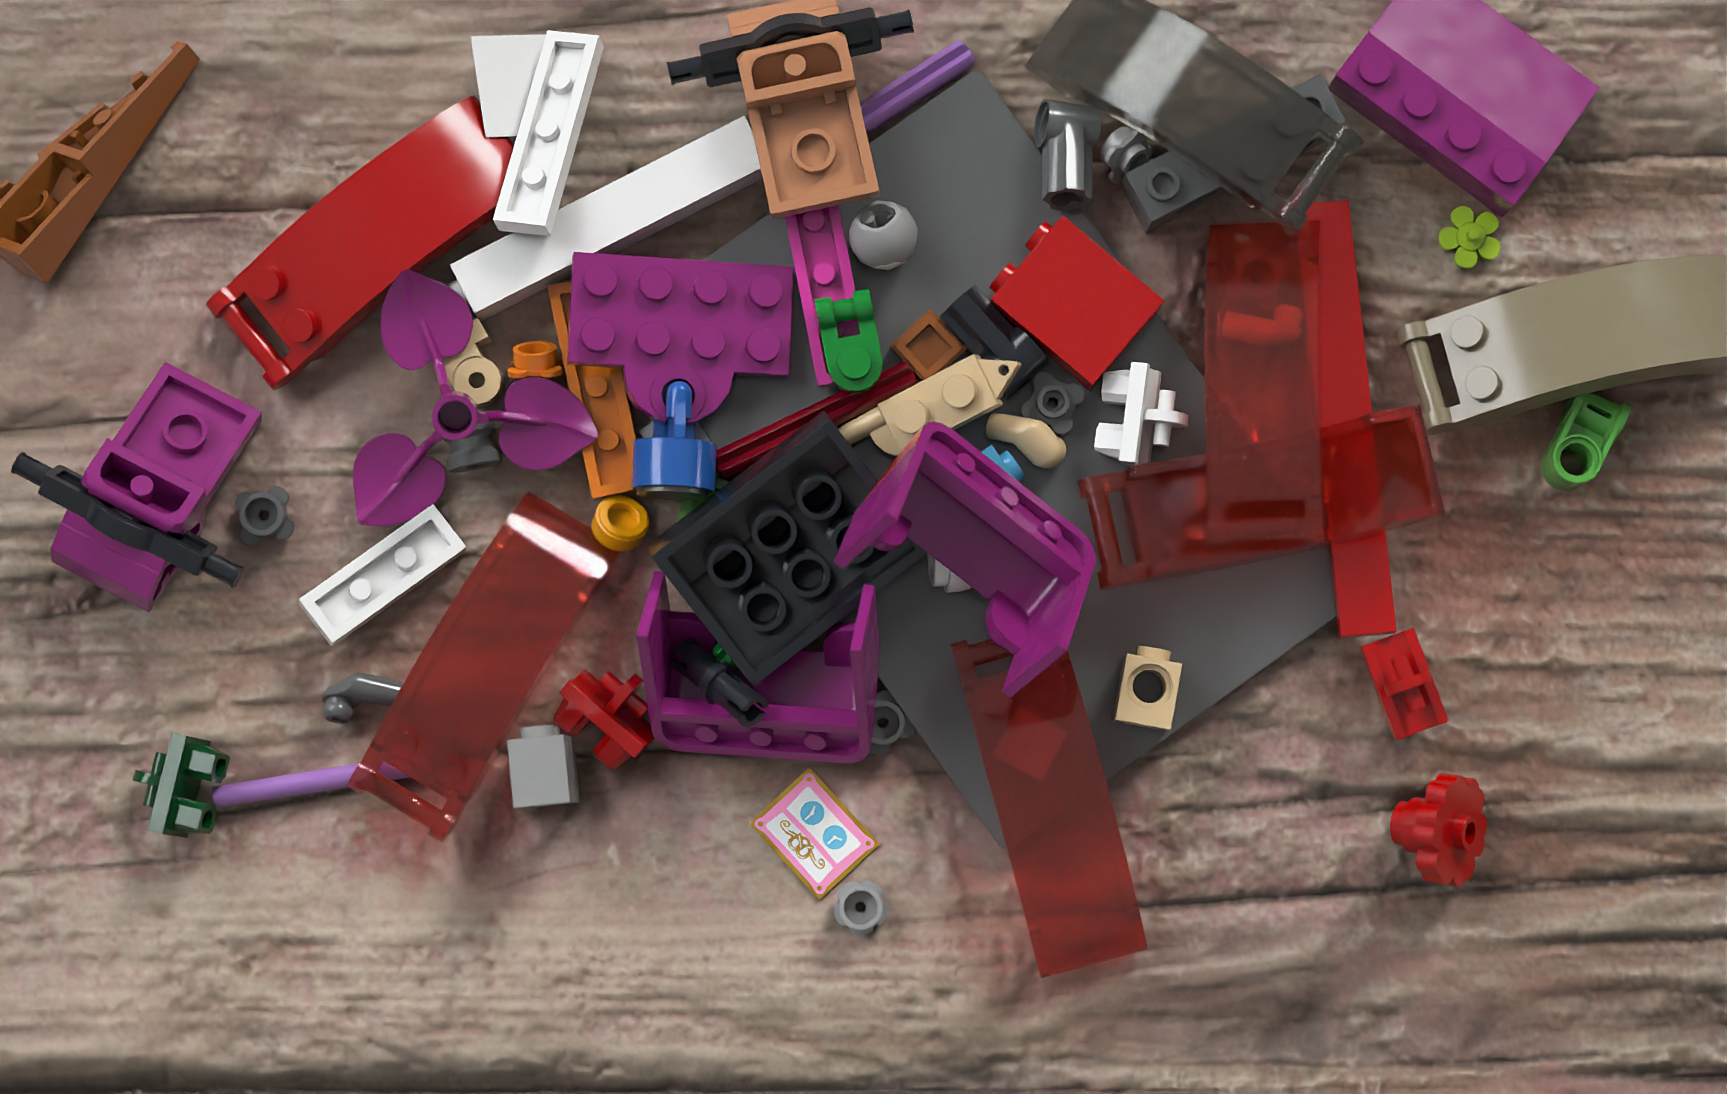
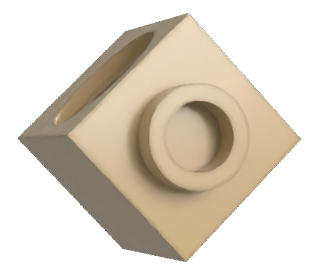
[1112,646,1182,731]

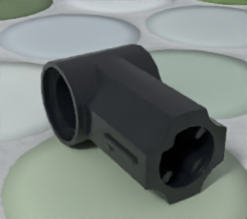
[940,285,1049,399]

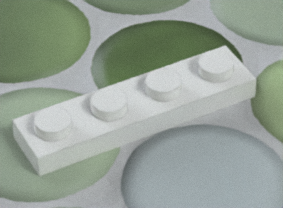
[493,30,604,236]

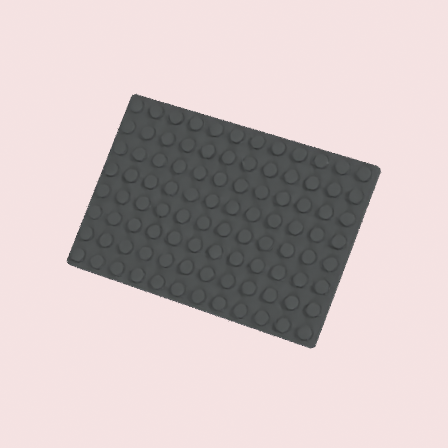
[698,71,1336,849]

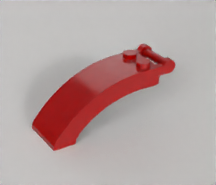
[206,96,514,390]

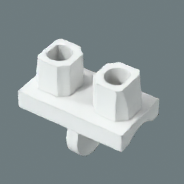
[1094,362,1189,470]

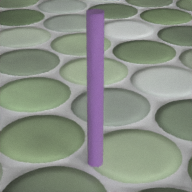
[212,752,435,808]

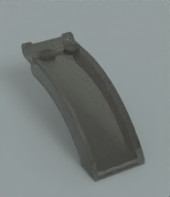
[1024,0,1363,232]

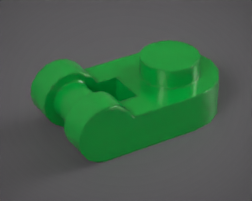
[814,289,882,393]

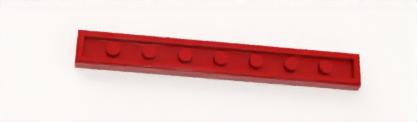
[1292,200,1397,639]

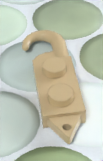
[839,354,1021,456]

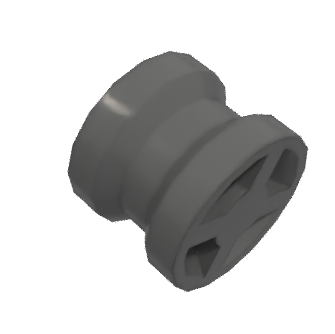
[443,421,503,473]

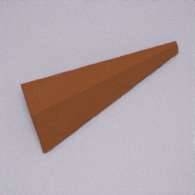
[0,41,200,284]

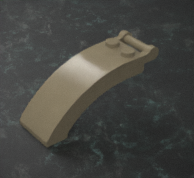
[1396,255,1727,435]

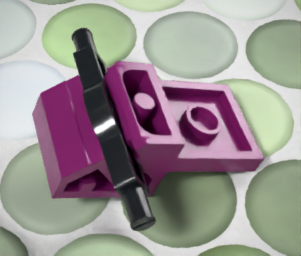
[11,362,262,612]

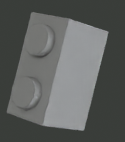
[507,725,580,808]

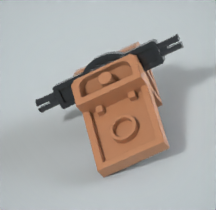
[667,0,914,220]

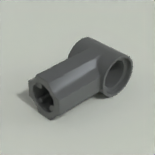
[1034,98,1102,212]

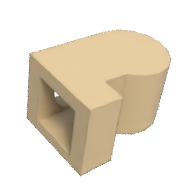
[442,317,505,408]

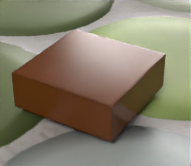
[890,309,967,382]

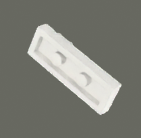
[299,504,466,647]

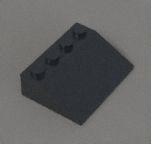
[648,410,928,686]

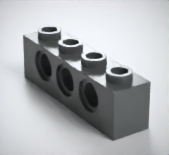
[1121,74,1346,233]

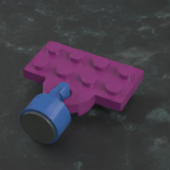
[567,252,794,500]

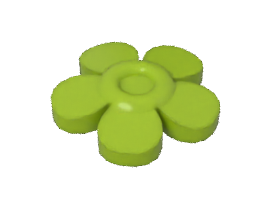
[1438,206,1501,269]

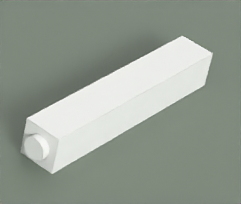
[448,116,763,321]

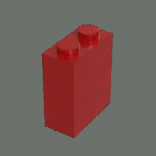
[989,215,1164,391]

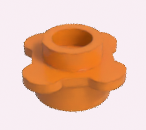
[507,341,563,380]

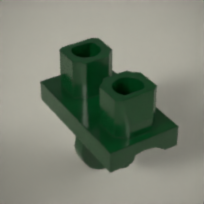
[133,733,230,838]

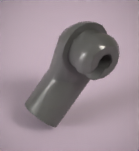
[322,673,404,724]

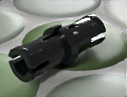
[670,639,768,727]

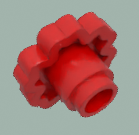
[1390,773,1487,887]

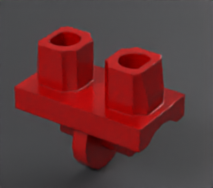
[1359,627,1449,741]
[553,669,655,770]

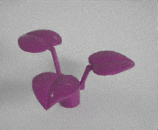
[352,269,598,526]

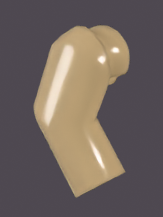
[986,412,1066,469]

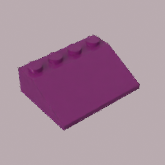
[1328,0,1600,218]

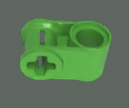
[1541,392,1631,491]

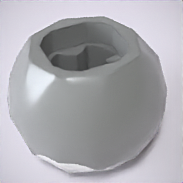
[849,201,918,270]

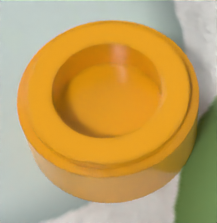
[591,495,649,552]

